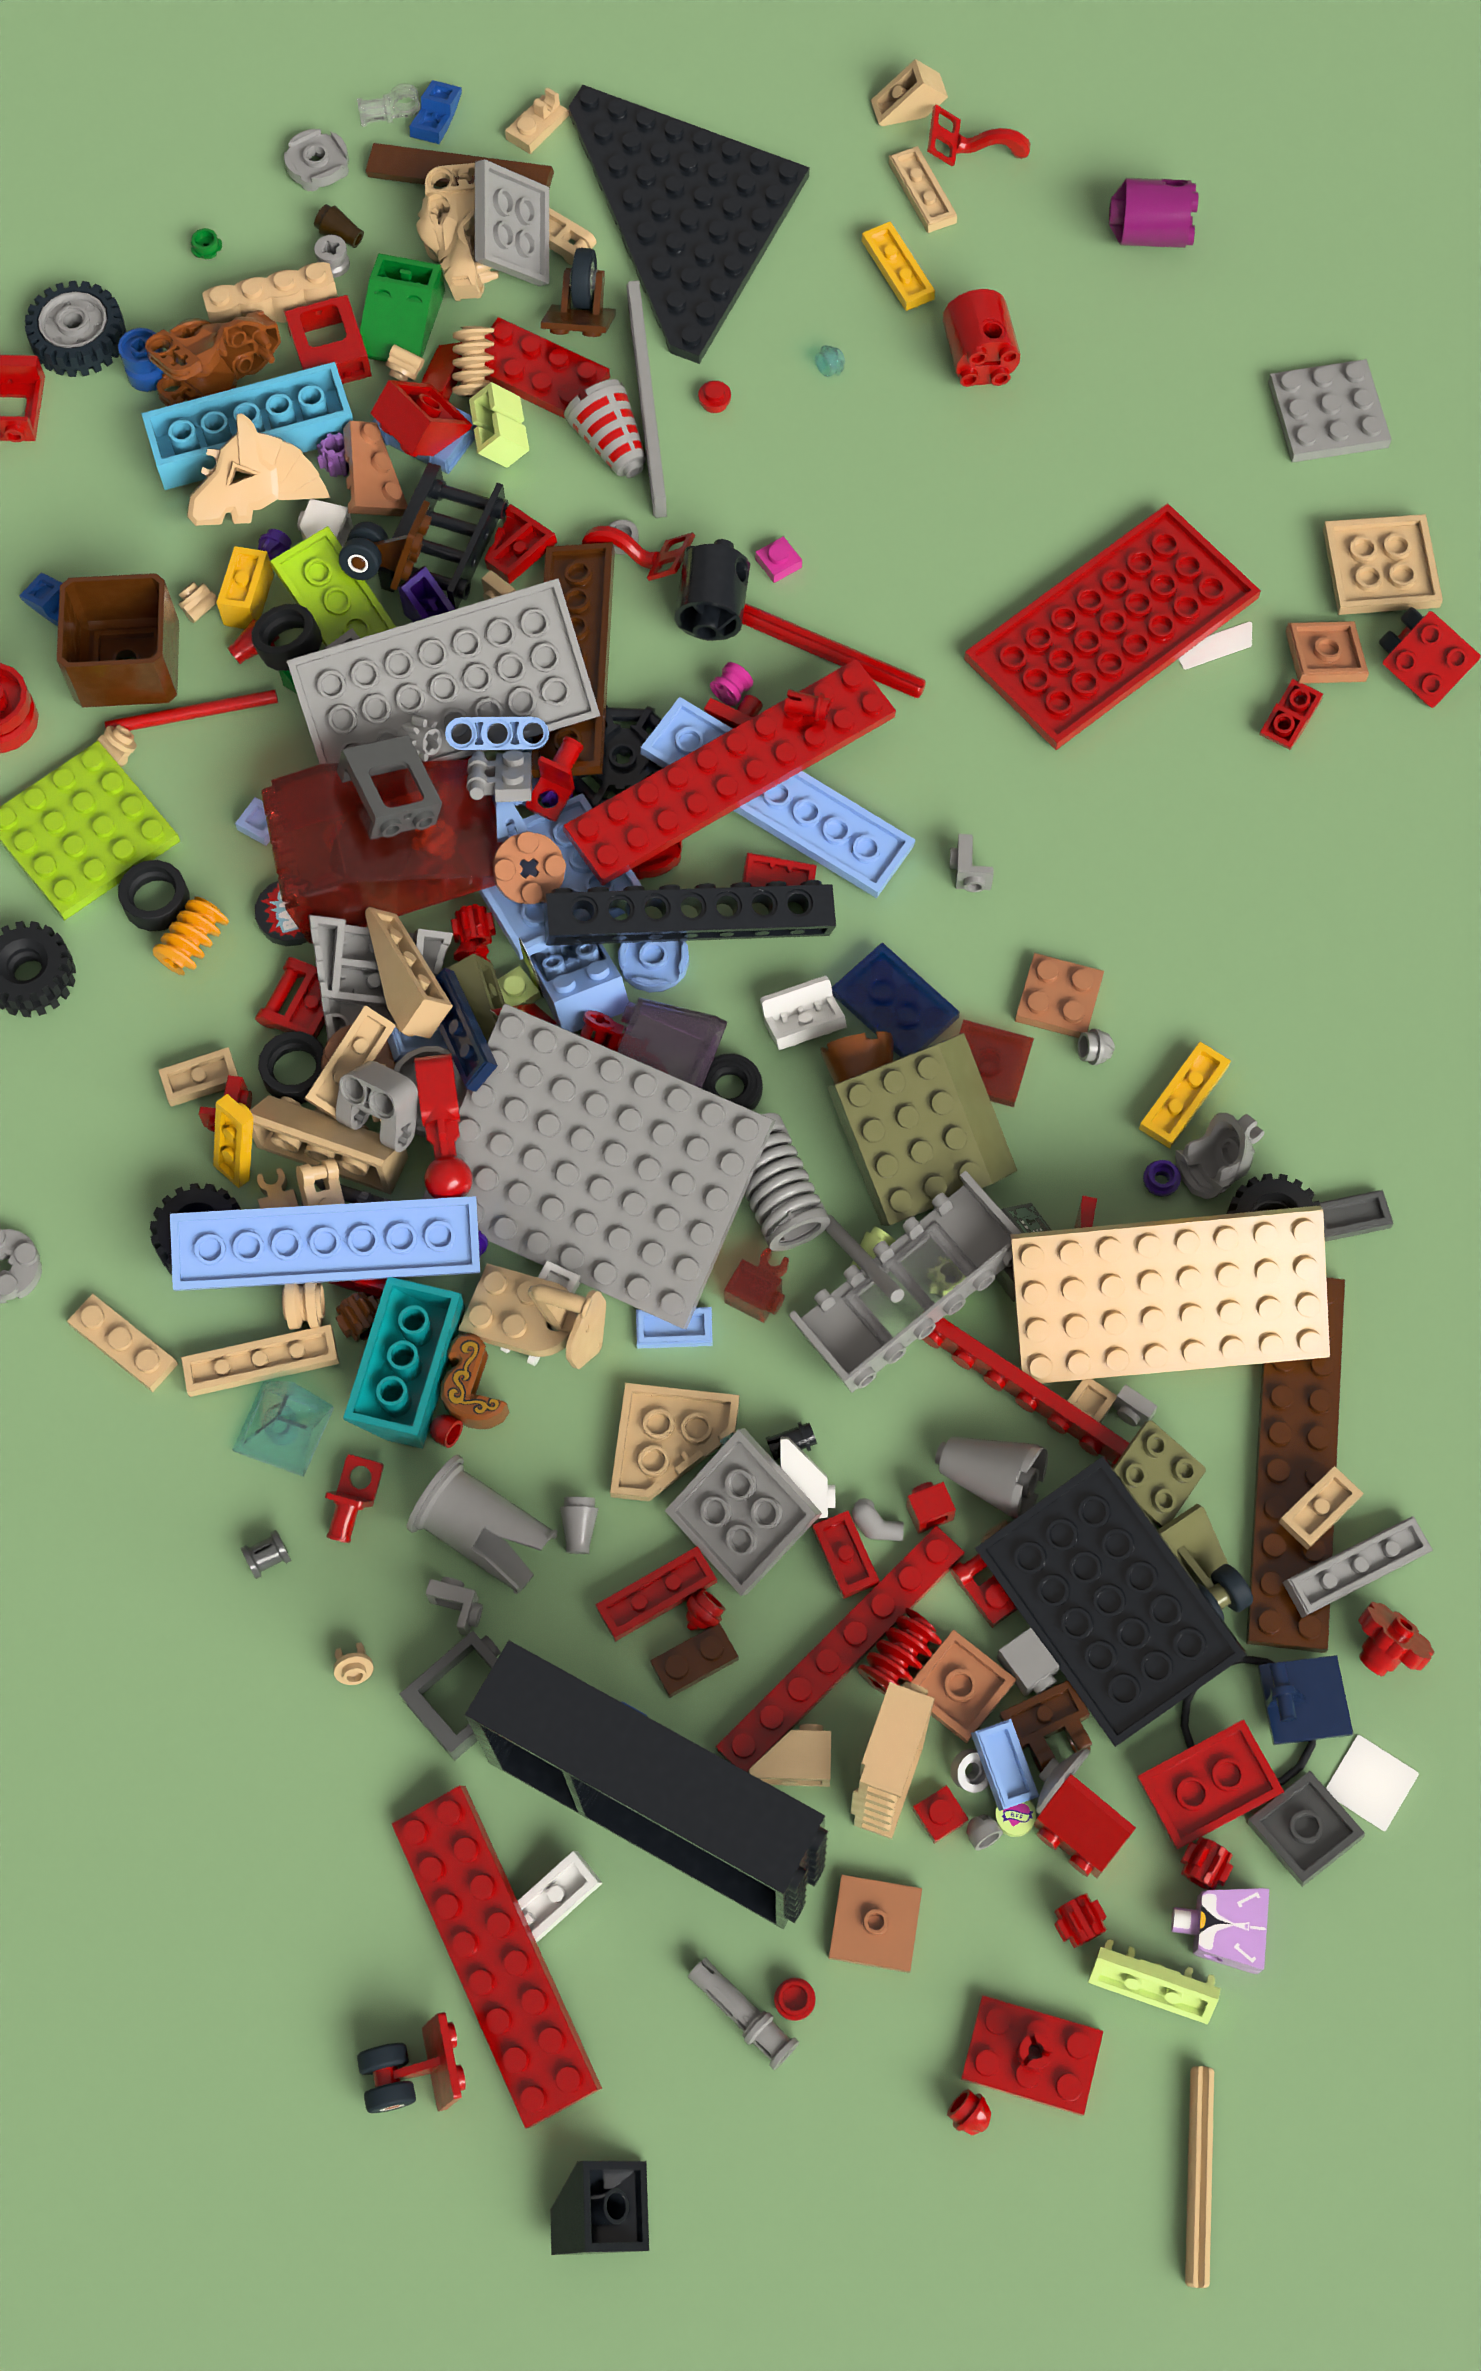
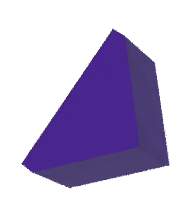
[398,566,455,622]

